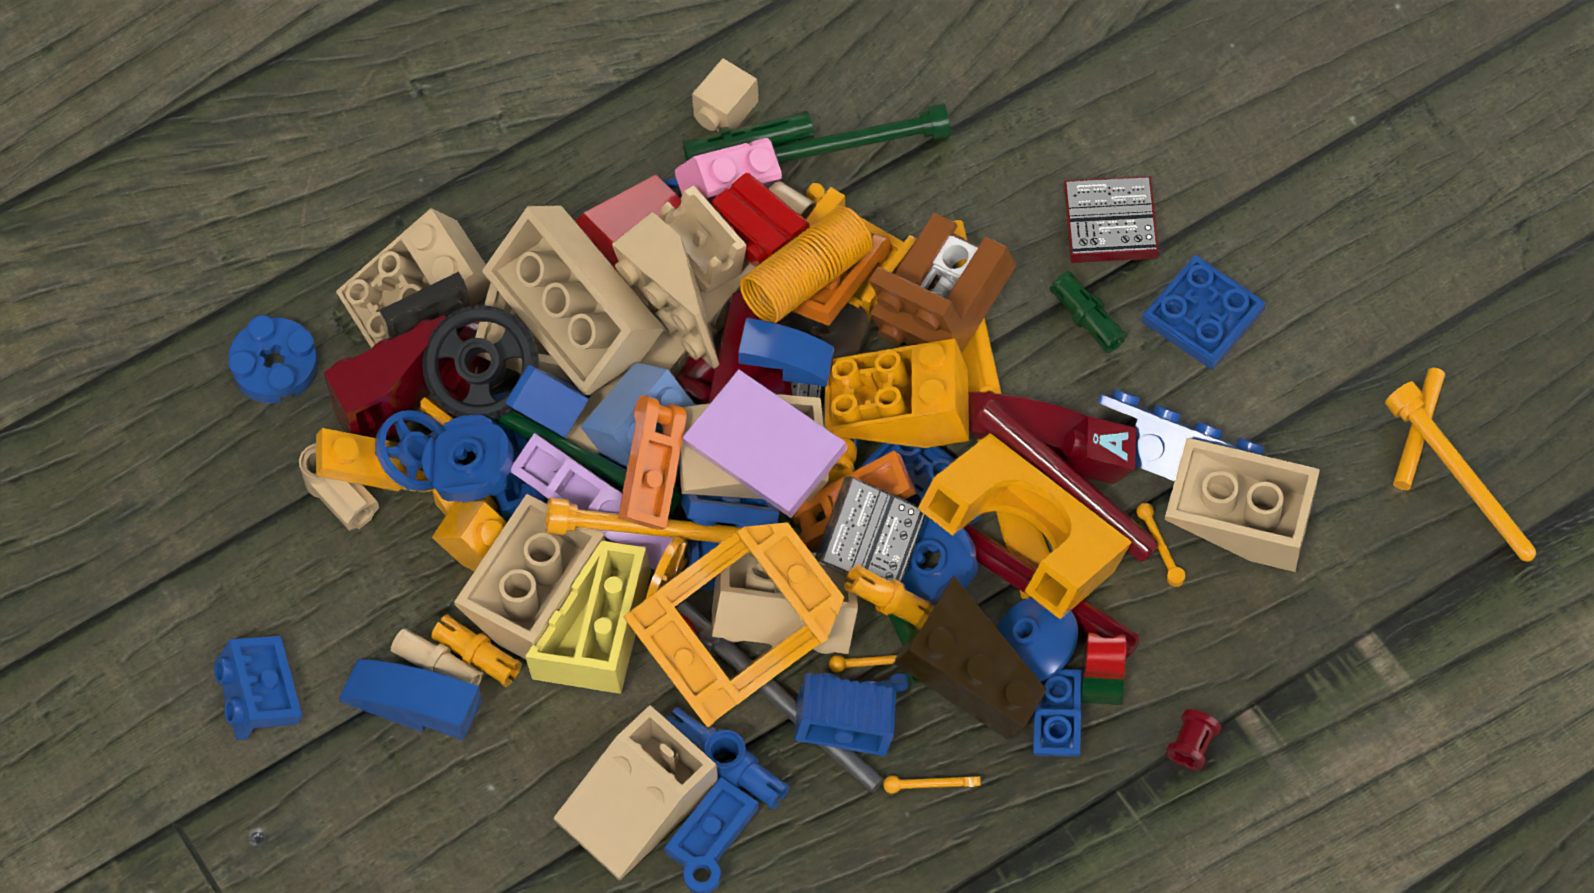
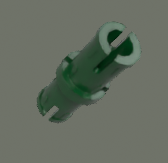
[1050,271,1127,353]

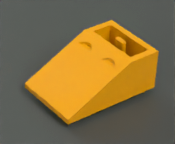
[825,338,969,448]

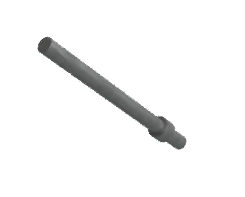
[676,601,884,793]

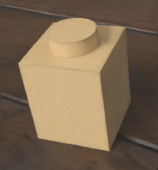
[692,58,759,131]

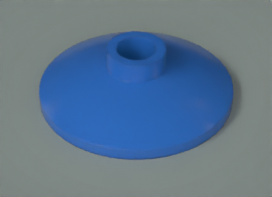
[997,597,1078,681]

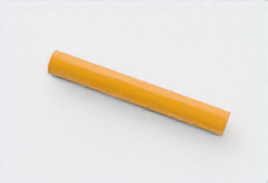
[1393,368,1445,490]

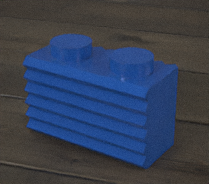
[794,673,896,756]

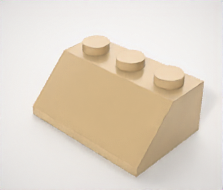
[454,494,606,659]
[712,541,858,654]

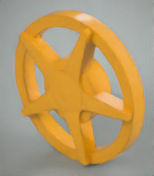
[645,537,689,600]

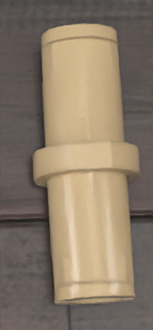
[391,628,483,686]

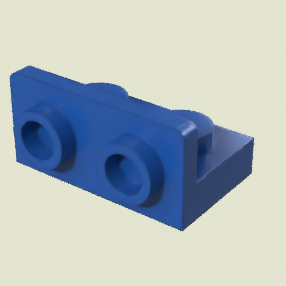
[214,636,302,740]

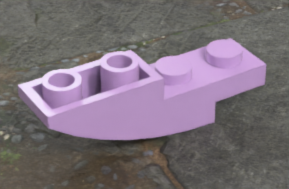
[510,433,674,570]

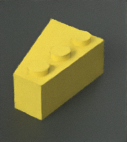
[525,541,651,694]

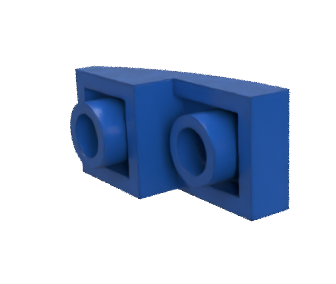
[739,318,834,387]
[1033,669,1081,757]

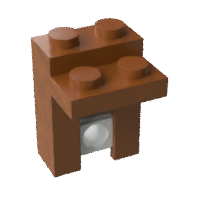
[868,213,1017,354]

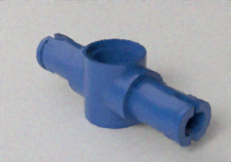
[666,706,790,810]

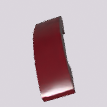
[955,392,1088,461]

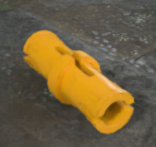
[844,564,931,626]
[431,614,522,687]

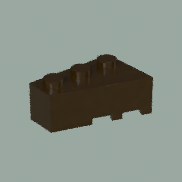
[893,576,1047,740]

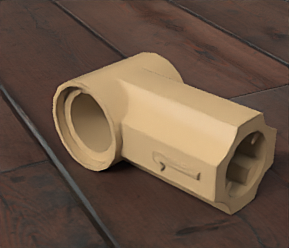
[299,443,379,531]

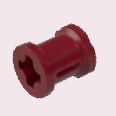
[1166,709,1222,771]

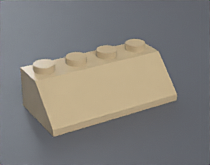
[482,206,665,395]

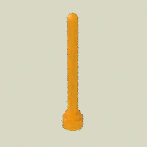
[1385,381,1536,562]
[545,497,741,543]

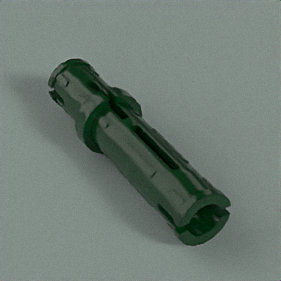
[682,111,814,161]

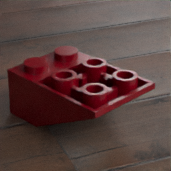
[323,314,450,440]

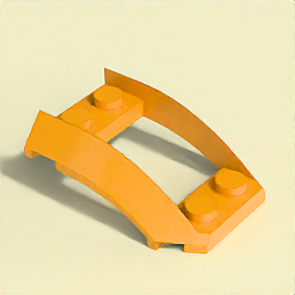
[623,523,844,728]

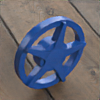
[375,410,445,491]

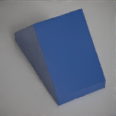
[505,365,589,437]

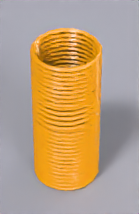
[740,206,873,323]

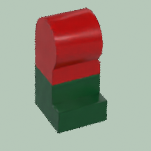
[1081,633,1127,705]

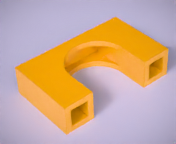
[917,433,1132,619]

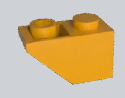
[432,501,507,572]

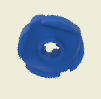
[228,315,318,403]
[422,415,514,502]
[900,514,978,601]

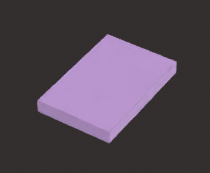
[682,370,847,518]

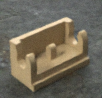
[659,186,747,293]

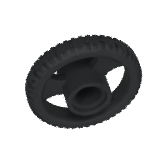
[422,305,539,420]

